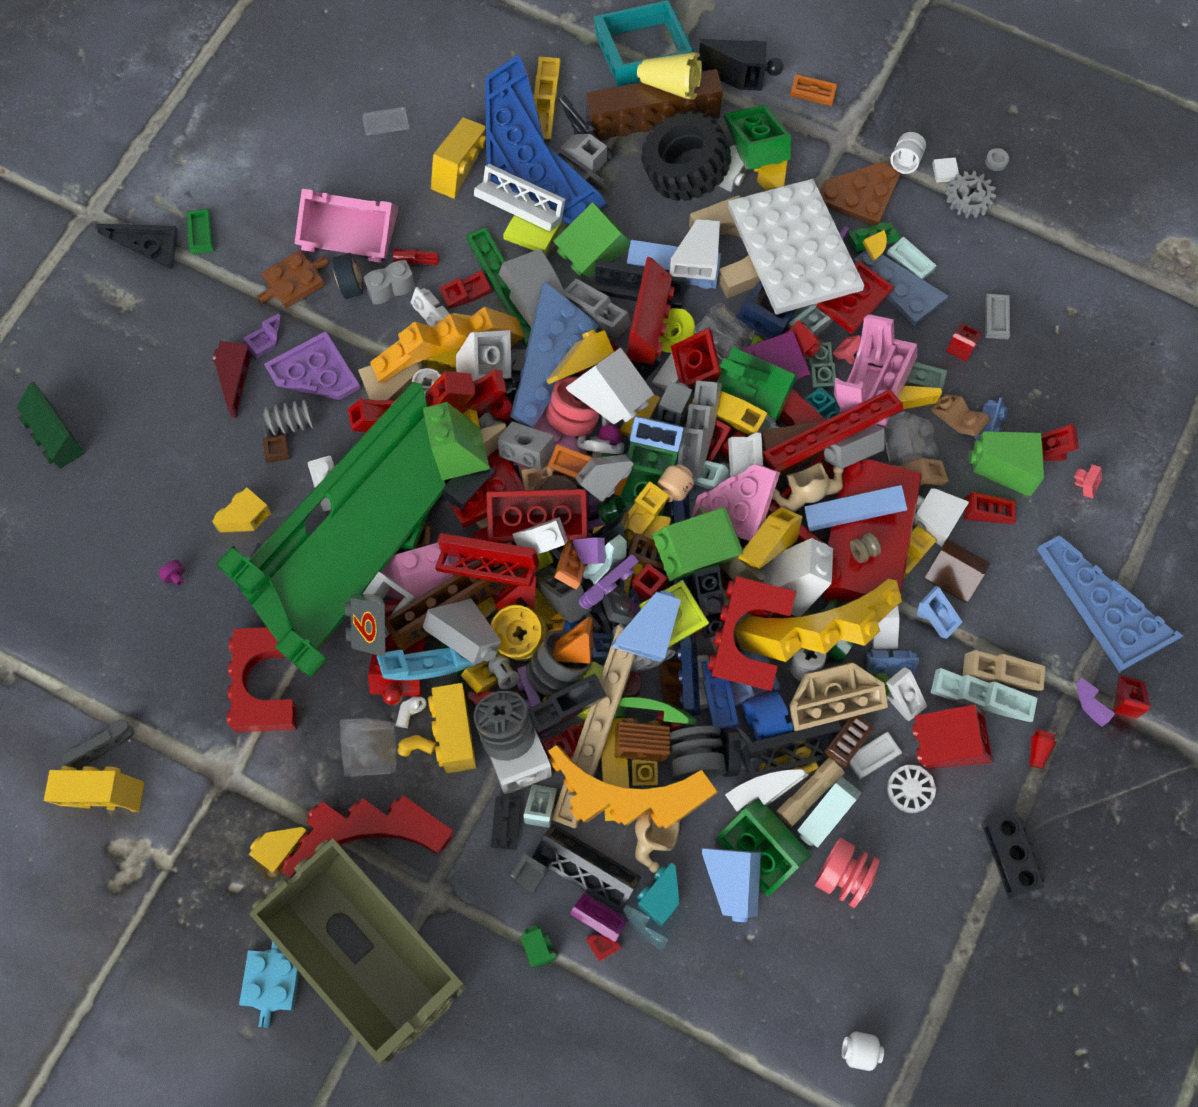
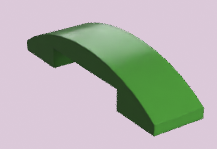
[616,697,697,725]

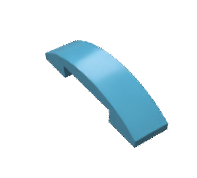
[377,647,480,680]

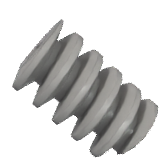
[261,400,314,436]
[791,648,827,682]

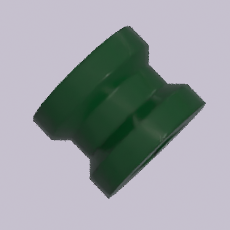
[598,496,627,524]

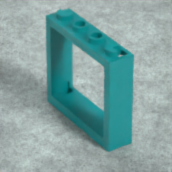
[594,0,694,87]

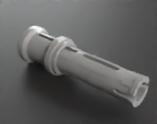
[488,651,520,690]

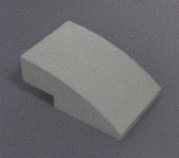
[499,249,567,327]

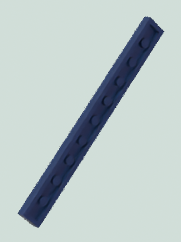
[671,493,701,716]

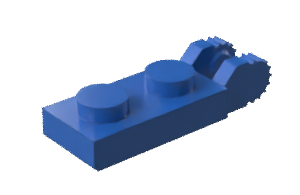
[701,661,739,730]

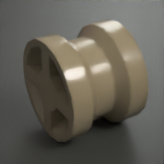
[850,532,881,563]

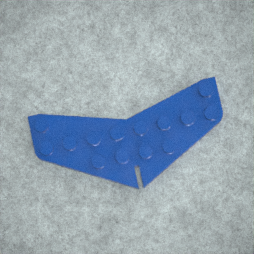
[485,55,608,225]

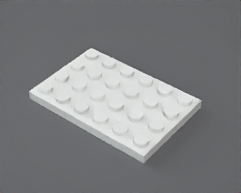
[727,179,864,314]

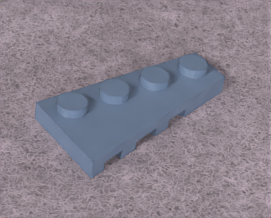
[853,250,949,326]

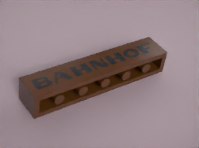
[385,542,527,651]

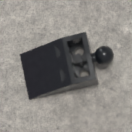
[698,39,784,91]

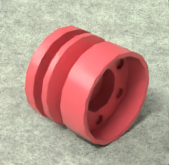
[814,837,880,908]

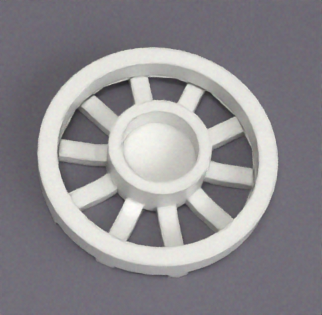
[887,765,936,813]

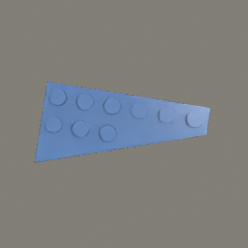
[510,282,599,428]

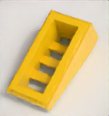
[898,386,942,410]

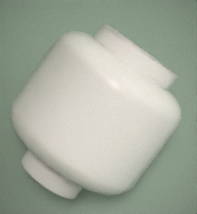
[842,1031,884,1071]

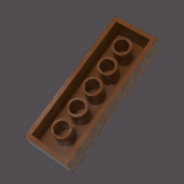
[586,69,723,140]

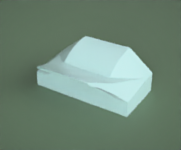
[788,303,833,335]
[583,534,627,584]

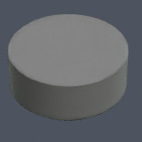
[985,148,1009,171]

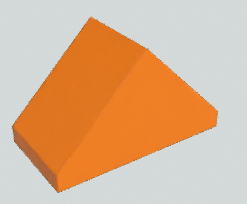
[552,617,594,664]

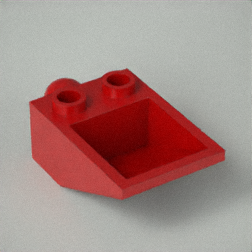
[368,634,427,705]

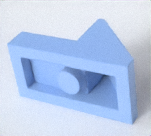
[917,586,962,639]

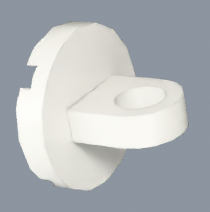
[577,436,625,458]

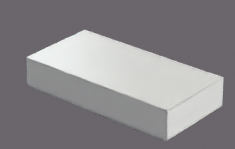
[848,732,902,780]

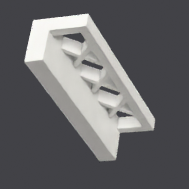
[474,164,566,231]
[728,433,766,520]

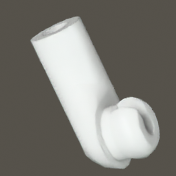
[396,696,427,728]

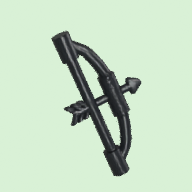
[558,94,615,161]

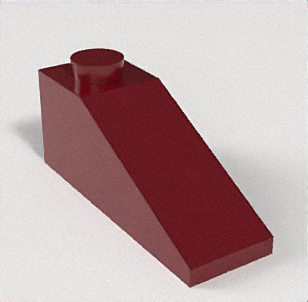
[213,341,252,418]

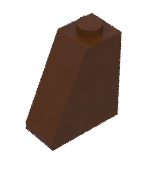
[761,422,821,480]

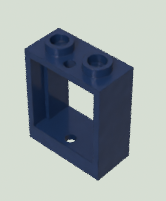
[736,281,797,339]

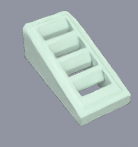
[693,460,730,490]

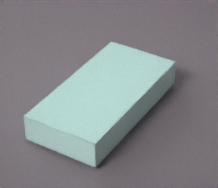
[887,236,937,280]

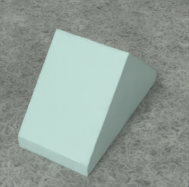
[524,784,557,828]

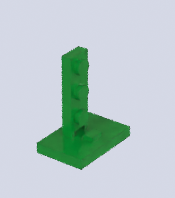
[717,347,798,419]

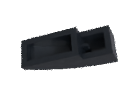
[528,673,607,736]

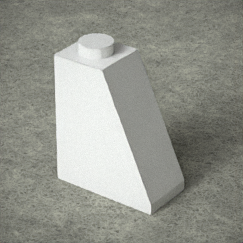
[669,219,720,280]

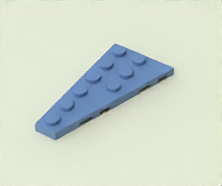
[1037,535,1183,673]

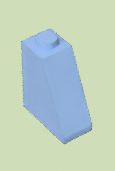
[612,591,681,662]
[702,848,761,922]

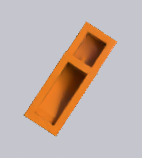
[547,445,629,496]

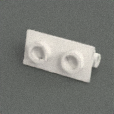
[411,287,449,327]

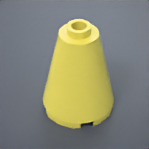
[637,52,702,100]

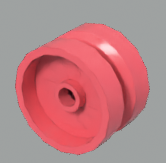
[546,377,599,437]

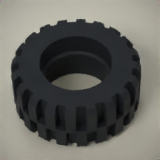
[641,111,732,201]

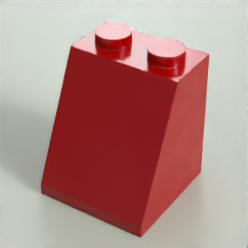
[912,704,993,769]

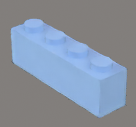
[627,240,721,289]

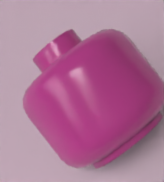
[597,424,622,446]

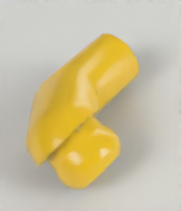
[397,735,437,757]

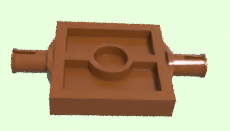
[257,250,329,308]

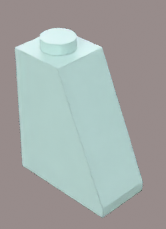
[797,777,862,848]

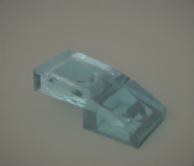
[623,905,669,951]

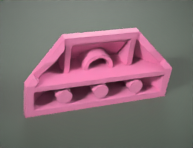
[381,543,474,600]

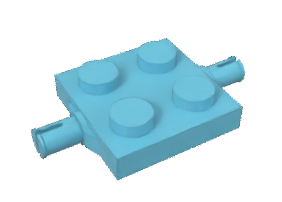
[239,941,300,1028]

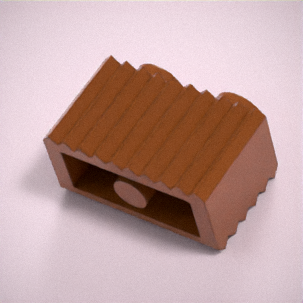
[615,718,670,762]

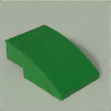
[619,441,679,516]

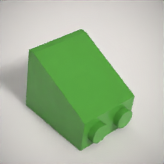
[554,202,631,278]
[423,402,490,481]
[969,431,1044,496]
[652,507,744,581]

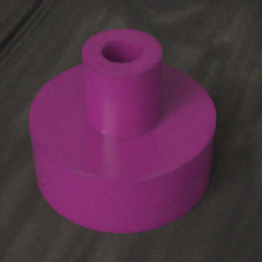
[158,560,185,586]

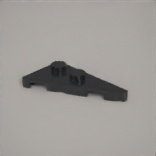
[96,224,178,269]

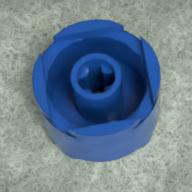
[742,688,794,741]

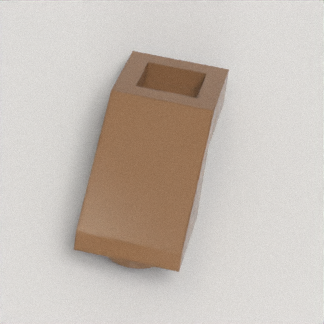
[931,394,991,437]
[897,458,949,487]

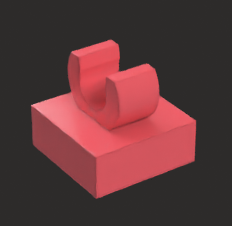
[833,335,861,365]
[1074,464,1102,499]

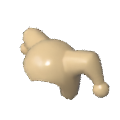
[772,462,843,512]
[635,809,680,873]

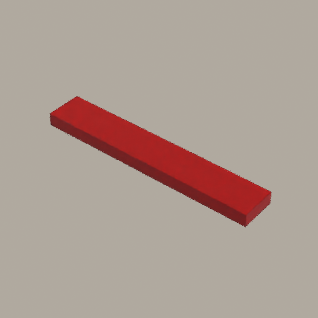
[763,389,903,472]

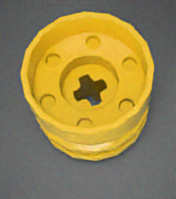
[490,605,549,661]

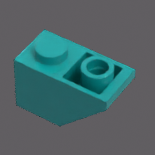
[637,863,680,927]

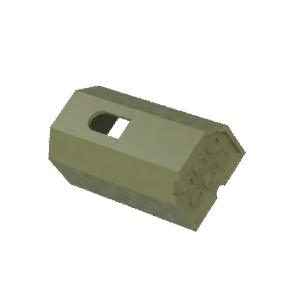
[249,838,467,1066]

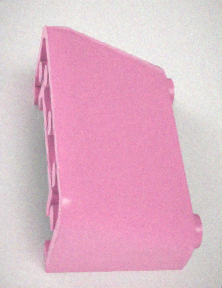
[295,189,398,263]

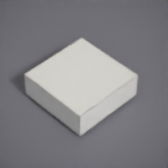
[932,157,959,183]

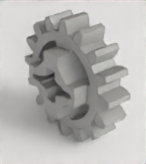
[946,171,996,218]

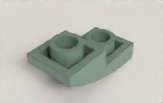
[808,342,836,388]

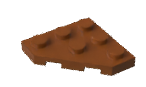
[820,162,901,226]

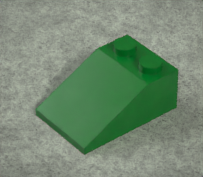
[724,104,791,170]

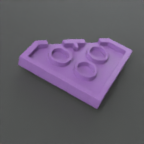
[264,331,361,400]

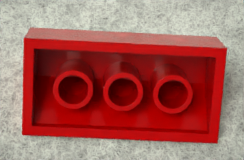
[627,257,675,365]
[487,488,589,542]

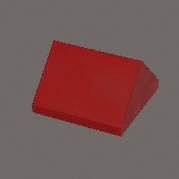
[671,328,721,389]

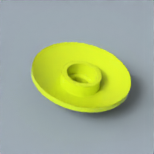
[659,308,695,353]

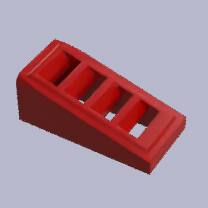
[964,491,1016,524]

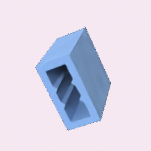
[629,415,683,452]

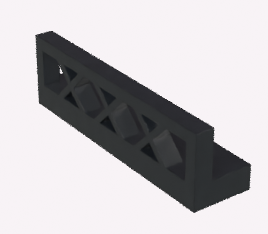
[593,260,687,309]
[741,721,842,780]
[532,824,641,912]

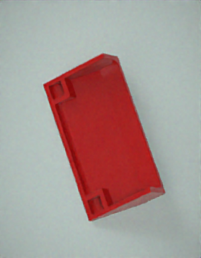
[823,459,922,605]

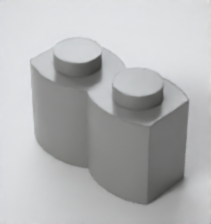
[364,260,415,304]

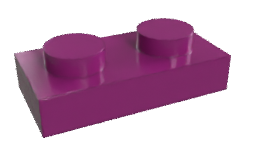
[570,893,628,942]

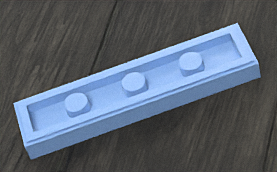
[804,485,907,531]

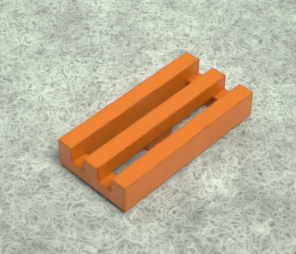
[790,74,838,106]

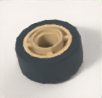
[332,252,363,299]

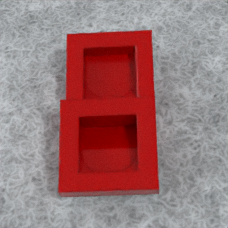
[439,270,493,308]

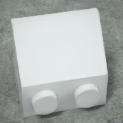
[456,330,511,381]

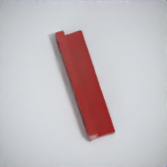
[435,533,539,587]

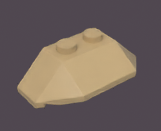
[790,662,888,731]

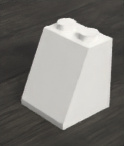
[566,347,654,424]
[759,538,833,617]
[490,720,552,794]

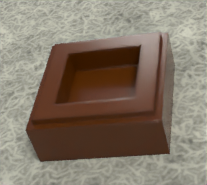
[263,434,290,463]

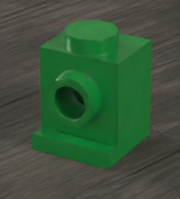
[521,925,556,969]

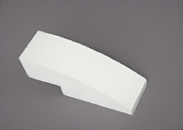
[725,769,809,812]

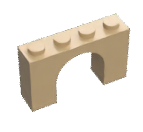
[689,195,760,298]

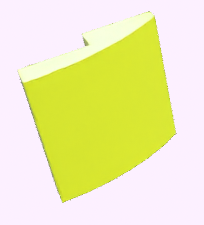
[503,215,563,255]

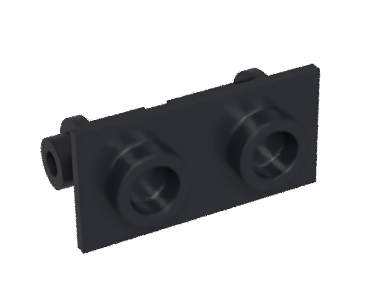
[491,794,521,850]

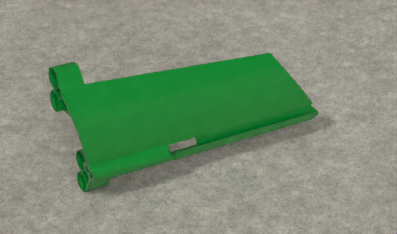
[216,382,445,677]

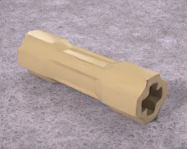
[776,758,845,828]

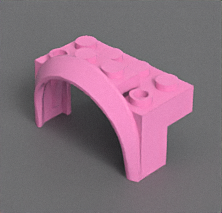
[834,314,917,426]

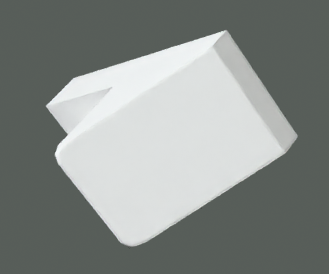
[885,667,927,721]

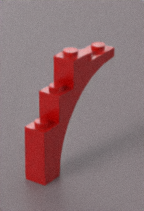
[348,369,506,433]
[281,795,455,878]

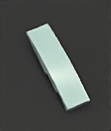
[931,668,1037,722]

